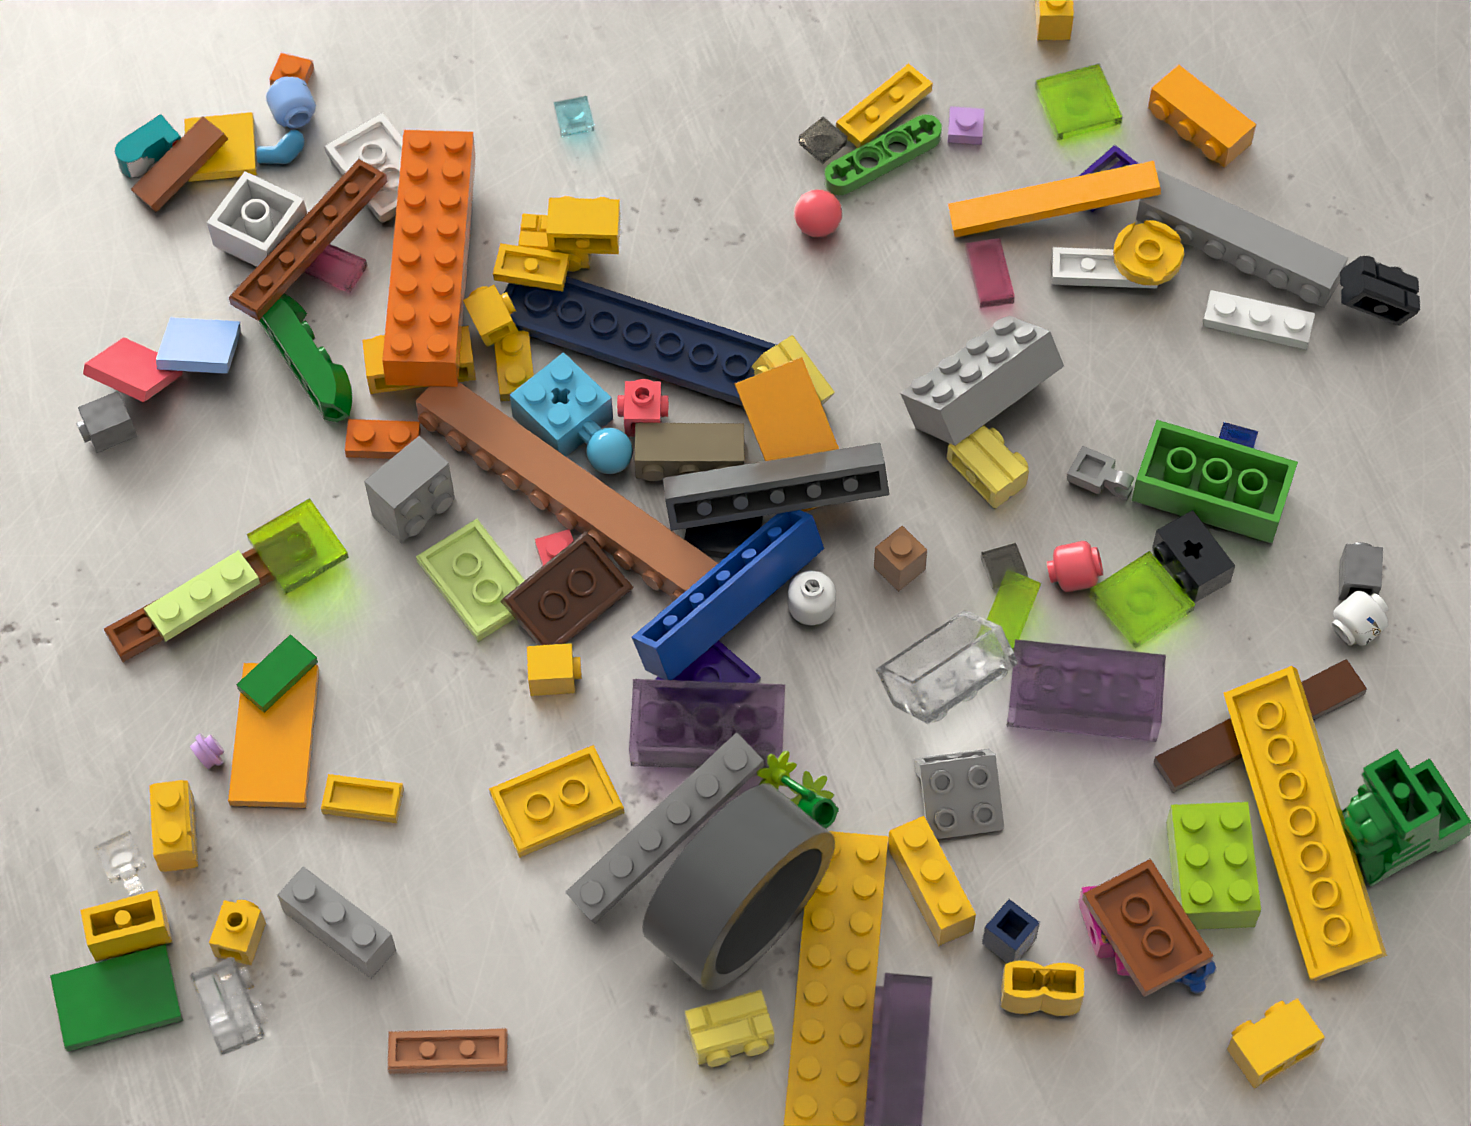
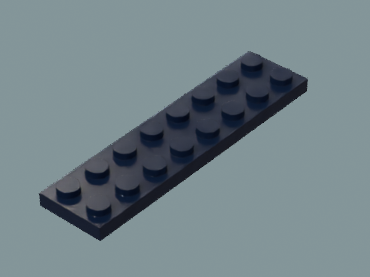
[504,276,777,406]

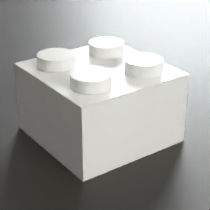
[207,171,307,267]

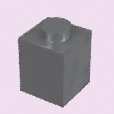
[76,391,137,453]
[1338,542,1383,600]

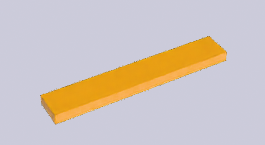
[948,161,1161,238]

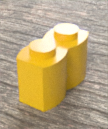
[1001,961,1084,1016]

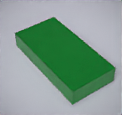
[236,634,318,713]

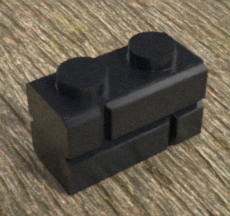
[1340,256,1420,326]

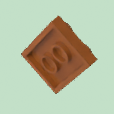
[1082,858,1213,997]

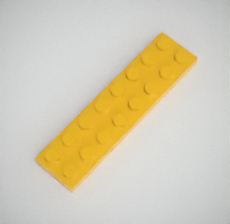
[1223,666,1387,981]
[784,831,888,1126]

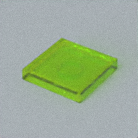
[1035,63,1123,140]
[246,498,349,595]
[1090,551,1195,648]

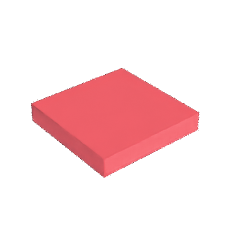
[83,337,183,402]

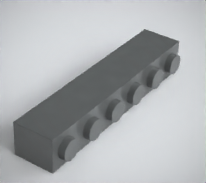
[663,443,890,531]

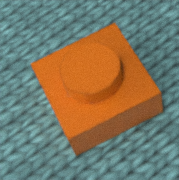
[269,53,314,86]

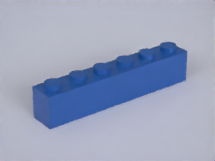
[632,510,825,682]

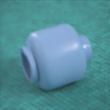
[266,77,316,129]

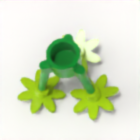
[757,751,839,828]

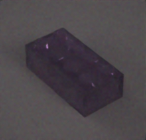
[1006,639,1166,742]
[629,679,785,768]
[864,973,933,1126]

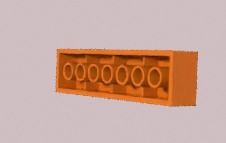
[382,130,476,387]

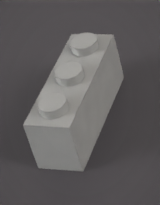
[277,866,396,979]

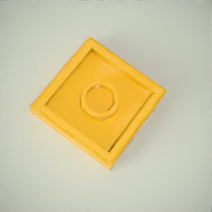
[184,112,257,182]

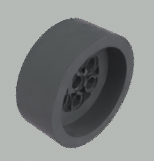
[642,783,835,990]

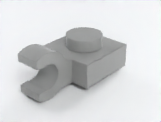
[1067,446,1134,500]

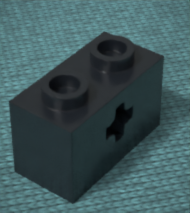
[1152,510,1235,603]

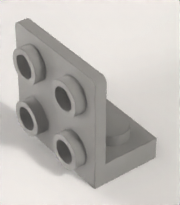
[914,749,1004,839]

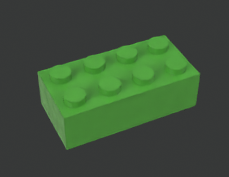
[1132,420,1298,543]

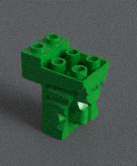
[1342,748,1471,887]

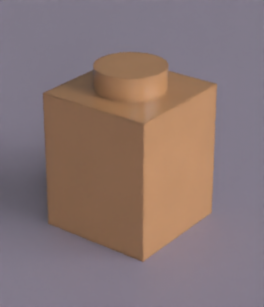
[874,526,927,592]

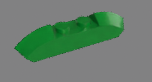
[259,293,352,422]

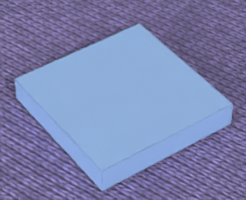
[156,317,241,374]

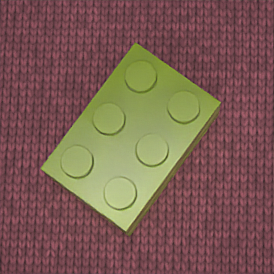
[1166,802,1261,930]

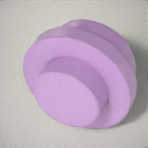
[190,733,224,769]

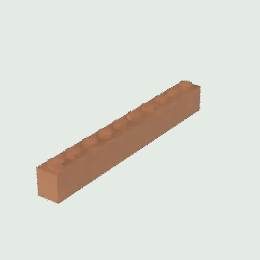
[416,382,718,602]

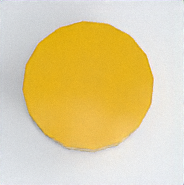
[1113,220,1184,286]

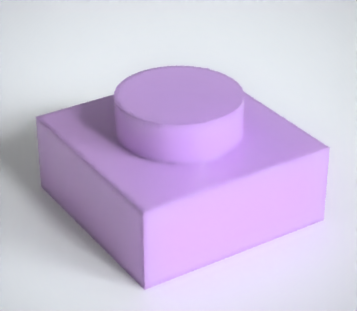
[948,106,984,145]

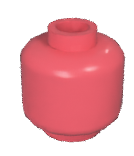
[1047,540,1104,592]

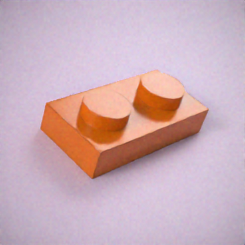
[345,419,421,459]

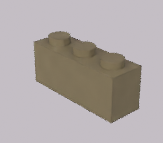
[634,423,744,481]

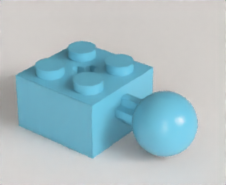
[510,352,633,474]

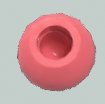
[794,190,842,237]

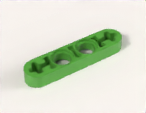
[825,115,942,195]

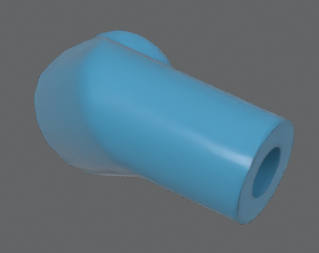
[257,130,305,164]

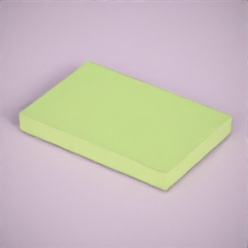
[416,519,525,642]

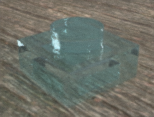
[554,96,594,137]

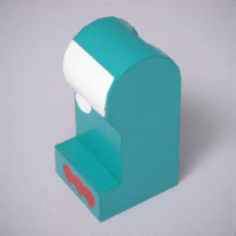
[115,114,181,178]

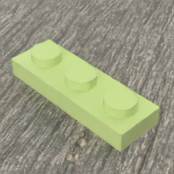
[144,550,260,642]

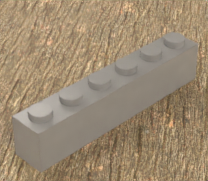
[1136,170,1348,308]
[565,732,764,924]

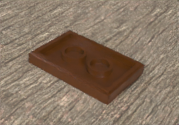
[501,532,634,646]

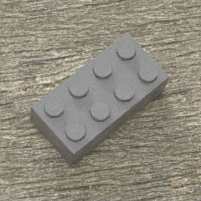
[900,316,1064,445]

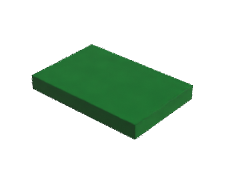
[50,945,183,1052]

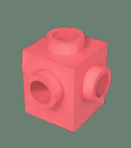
[617,379,669,437]

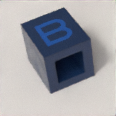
[982,899,1040,963]

